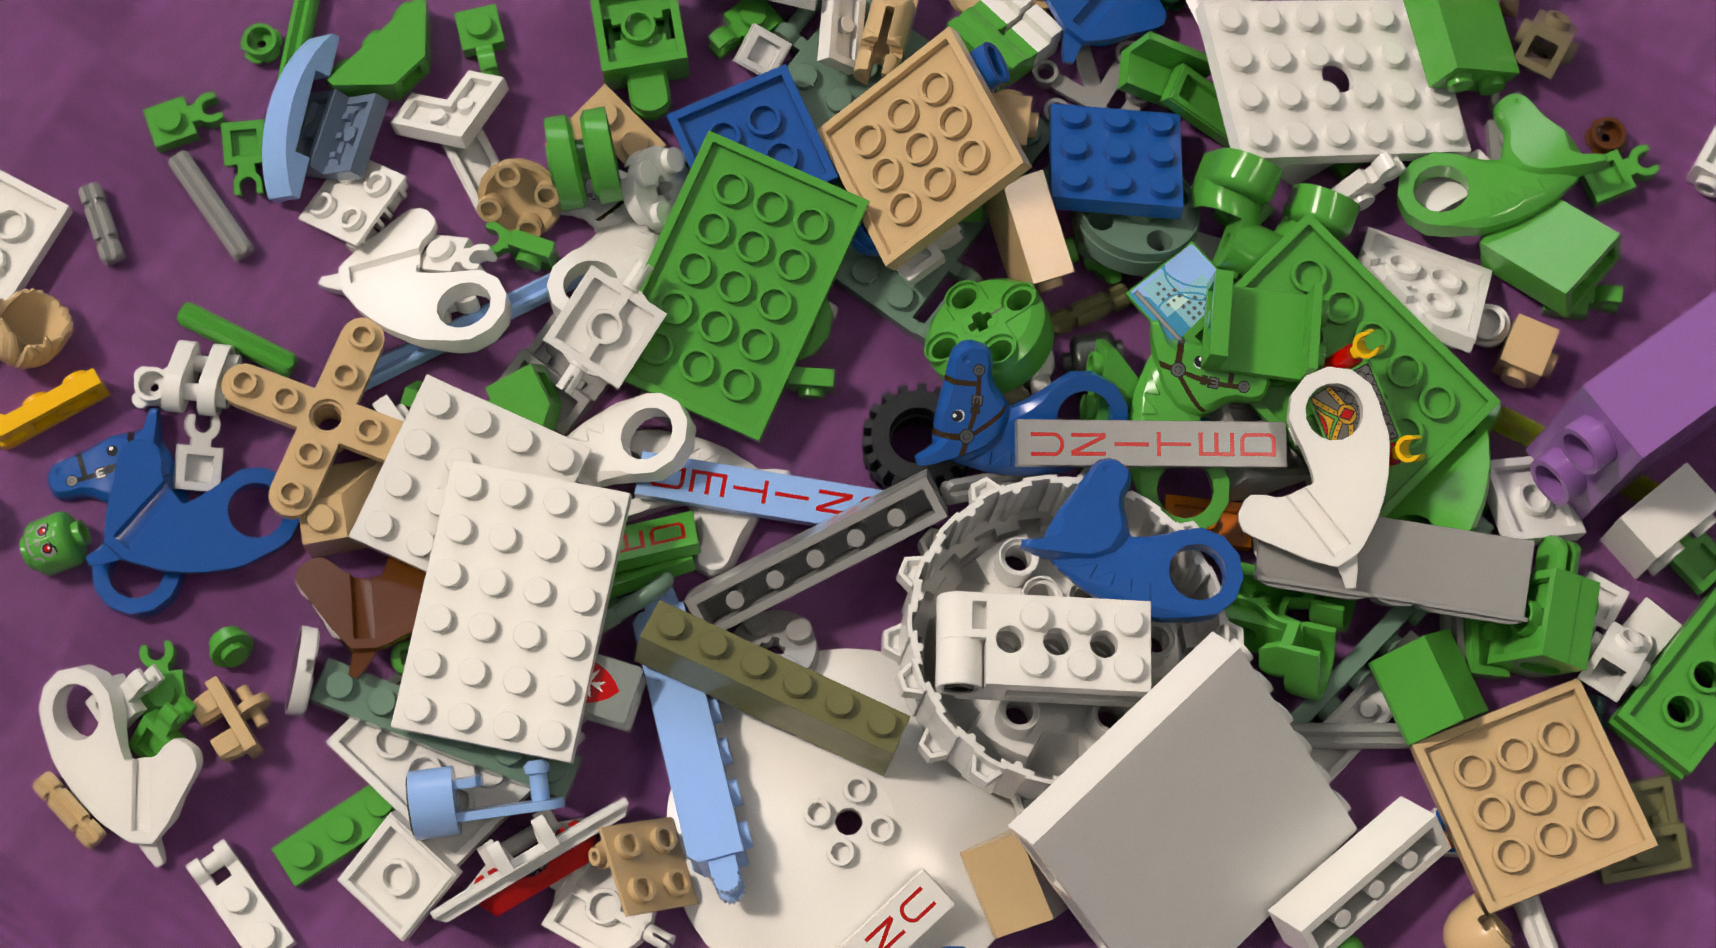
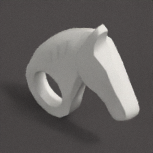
[626,429,791,579]
[39,664,204,868]

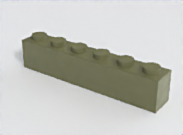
[634,600,911,776]

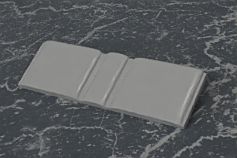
[1253,517,1535,624]

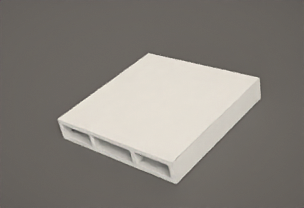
[1008,631,1358,948]

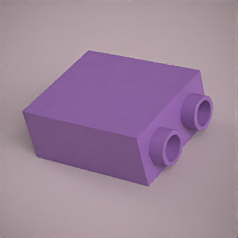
[1525,291,1716,519]

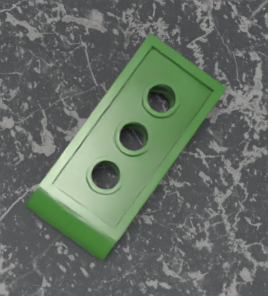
[1605,583,1716,782]

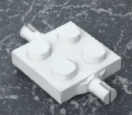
[542,259,667,396]
[535,862,676,948]

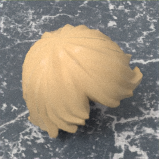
[0,288,74,370]

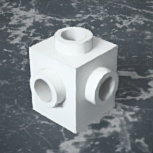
[1577,621,1652,702]

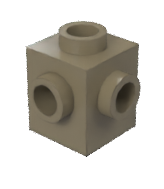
[1513,8,1580,79]

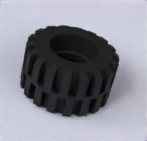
[862,383,969,495]

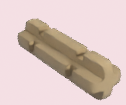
[32,771,107,849]

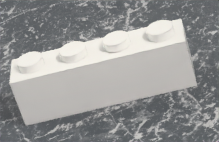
[1268,796,1451,948]

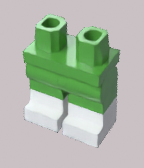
[946,0,1063,93]

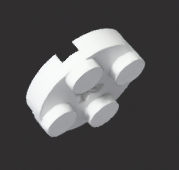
[621,146,689,234]

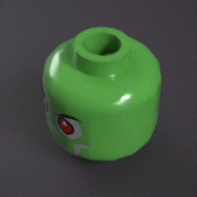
[19,511,91,576]

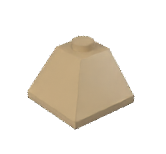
[299,458,384,558]

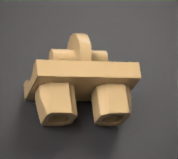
[193,676,272,763]

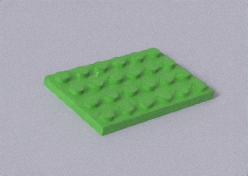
[623,131,870,443]
[1181,212,1501,517]

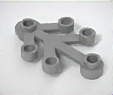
[1032,32,1150,123]

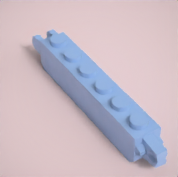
[633,587,754,905]

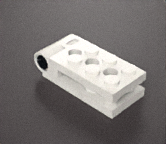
[935,591,1151,707]

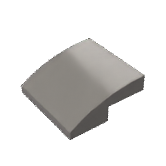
[498,314,611,436]

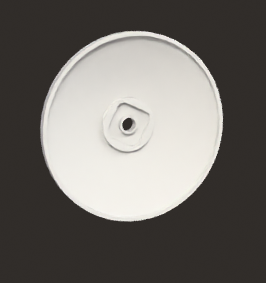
[667,648,1017,948]

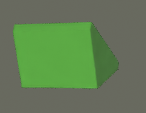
[1368,629,1489,747]

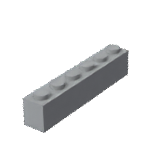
[684,468,948,630]

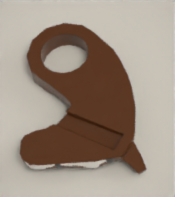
[295,557,426,680]

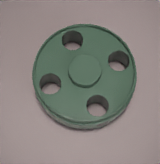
[1071,178,1200,278]

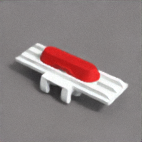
[430,797,629,922]

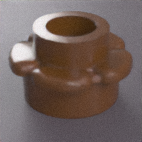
[1584,117,1627,154]

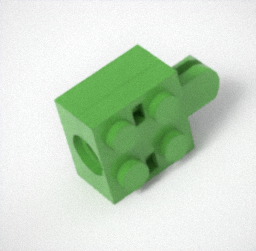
[590,0,690,121]
[1487,535,1600,679]

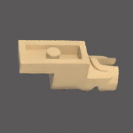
[853,0,919,86]

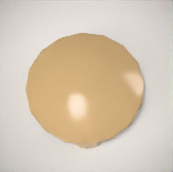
[477,158,562,237]

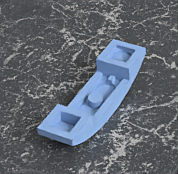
[262,34,340,202]

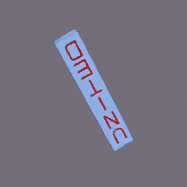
[634,451,884,526]

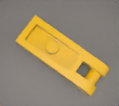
[0,368,111,450]

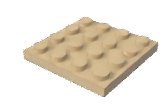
[817,26,1032,271]
[1409,678,1658,917]

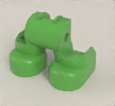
[1190,148,1361,280]
[1225,562,1357,701]

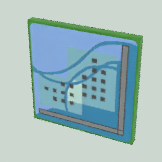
[1125,241,1218,340]

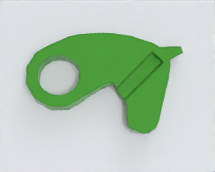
[1397,94,1609,237]

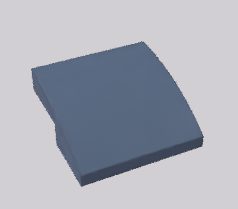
[296,89,389,180]

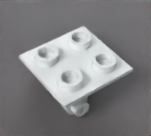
[298,160,409,253]

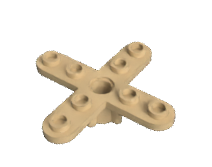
[221,317,403,520]

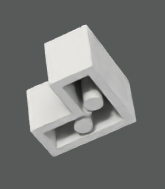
[1600,463,1716,580]

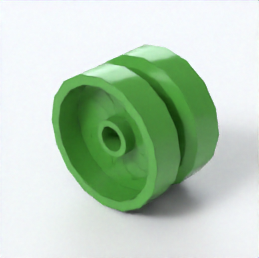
[544,106,623,212]

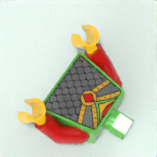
[1286,329,1426,467]

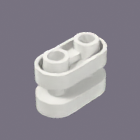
[161,340,242,417]

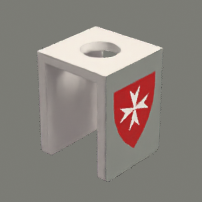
[583,654,647,732]

